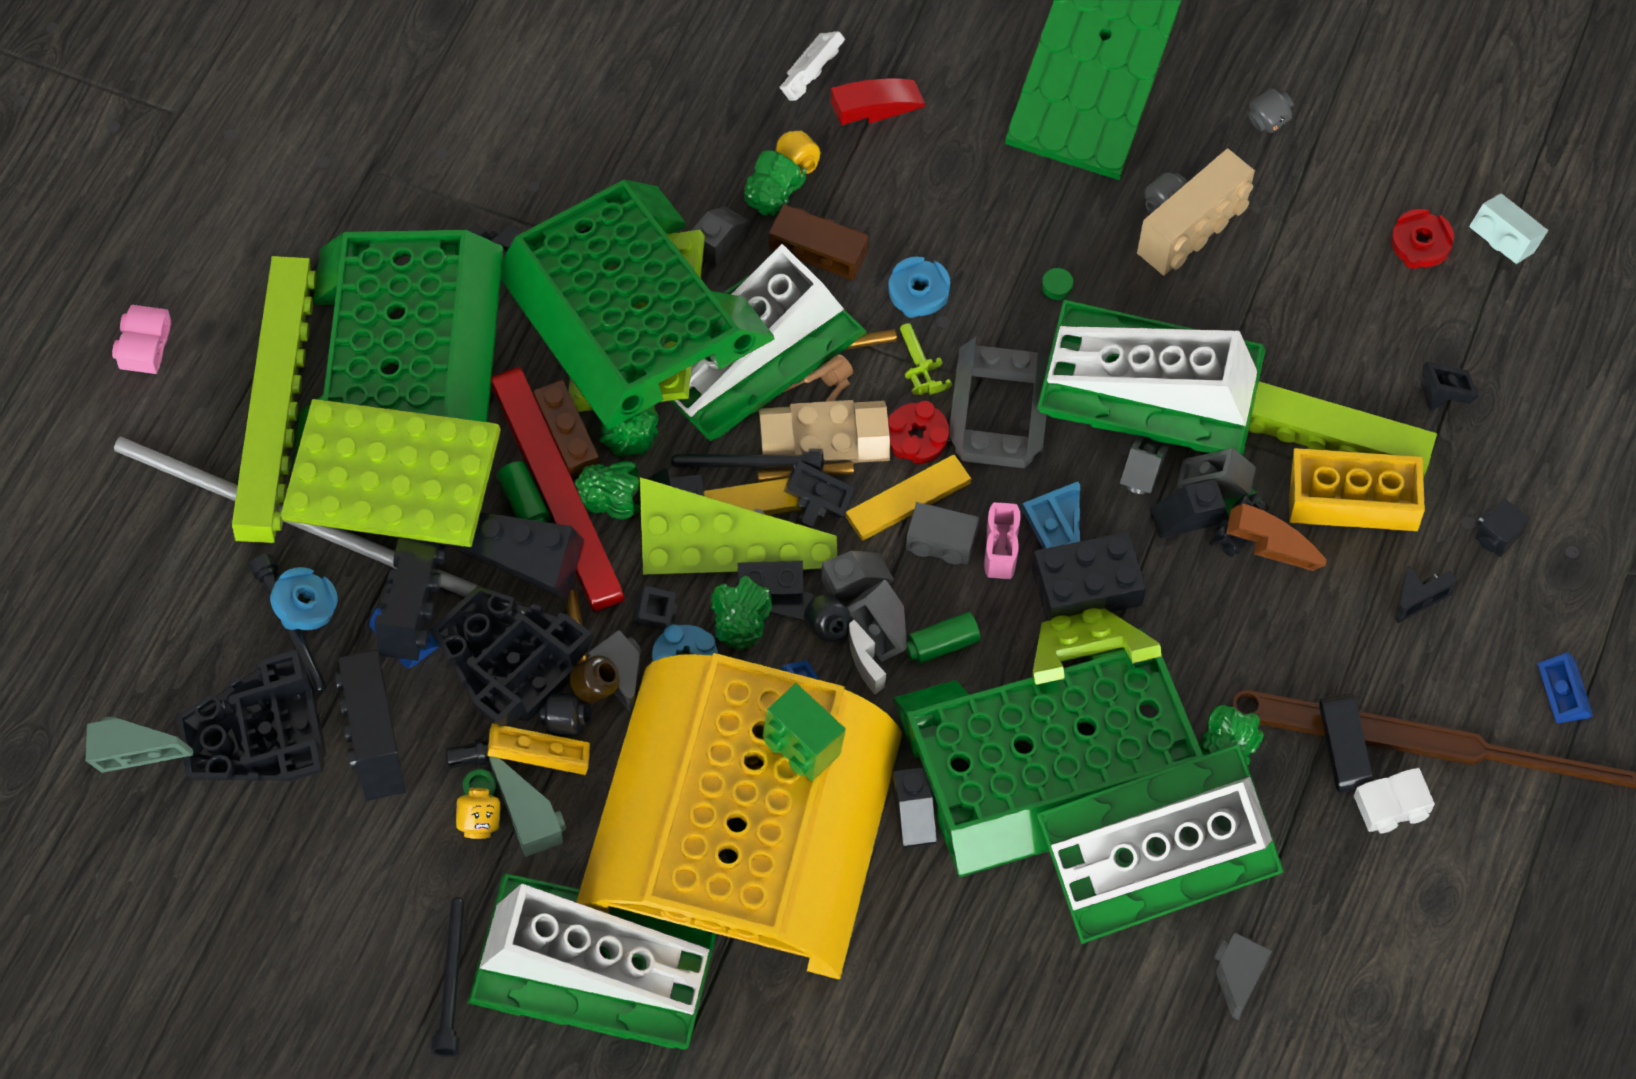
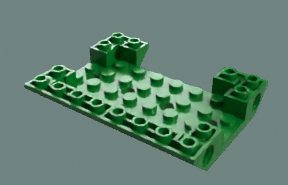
[501,179,775,430]
[293,230,504,468]
[893,628,1203,877]

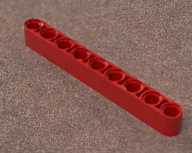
[491,366,625,613]

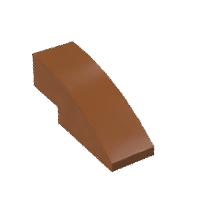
[1226,503,1327,571]

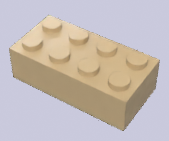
[1137,148,1255,276]

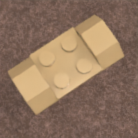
[759,400,890,469]

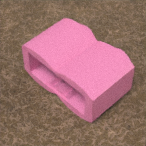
[112,305,171,374]
[984,502,1020,579]

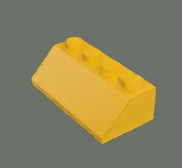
[1289,448,1425,531]

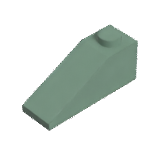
[85,717,193,773]
[489,756,567,857]

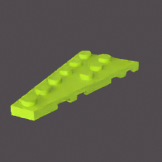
[640,477,837,575]

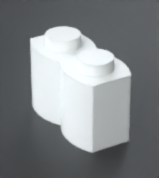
[1354,768,1435,833]

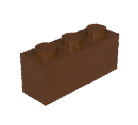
[769,205,869,281]
[533,380,599,485]

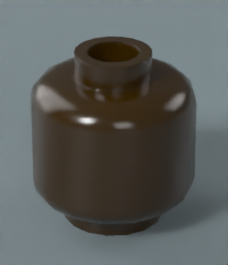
[570,655,620,703]

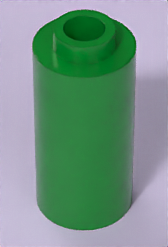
[496,461,551,523]
[905,611,981,665]

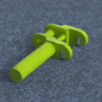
[900,323,952,395]

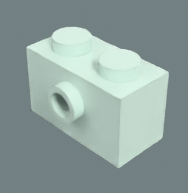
[1469,193,1548,264]

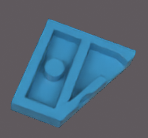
[1022,482,1080,549]

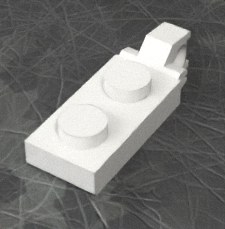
[779,31,845,101]

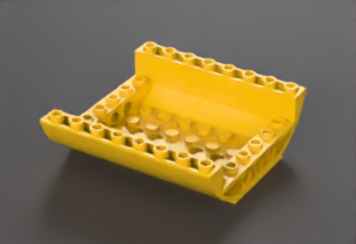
[576,653,902,980]

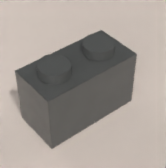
[906,502,979,565]

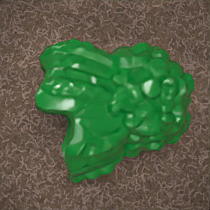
[744,150,807,216]
[599,405,659,458]
[575,462,641,520]
[711,576,772,651]
[1200,705,1264,765]

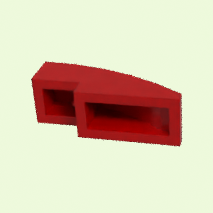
[831,79,925,125]

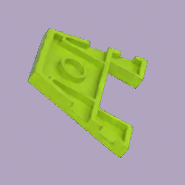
[1033,608,1162,685]

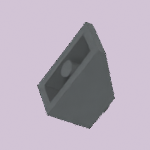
[692,207,750,267]
[1120,436,1170,494]
[1177,448,1256,499]
[821,550,894,603]
[847,579,907,662]
[588,630,641,713]
[1214,933,1272,1020]

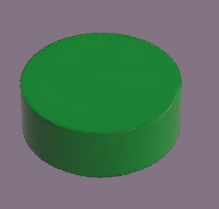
[1042,268,1073,300]
[463,769,497,796]

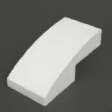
[848,620,886,695]

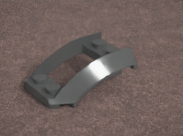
[948,337,1050,468]

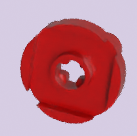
[1391,209,1454,269]
[888,401,949,464]

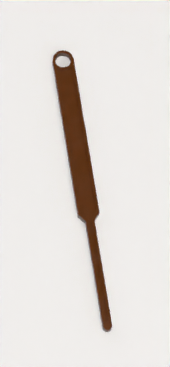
[1231,690,1636,788]

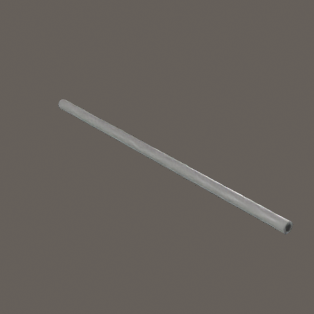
[114,437,522,604]

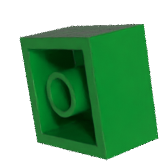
[763,683,846,782]

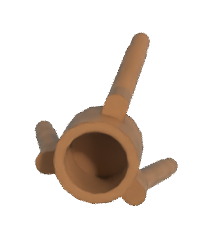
[783,354,853,402]

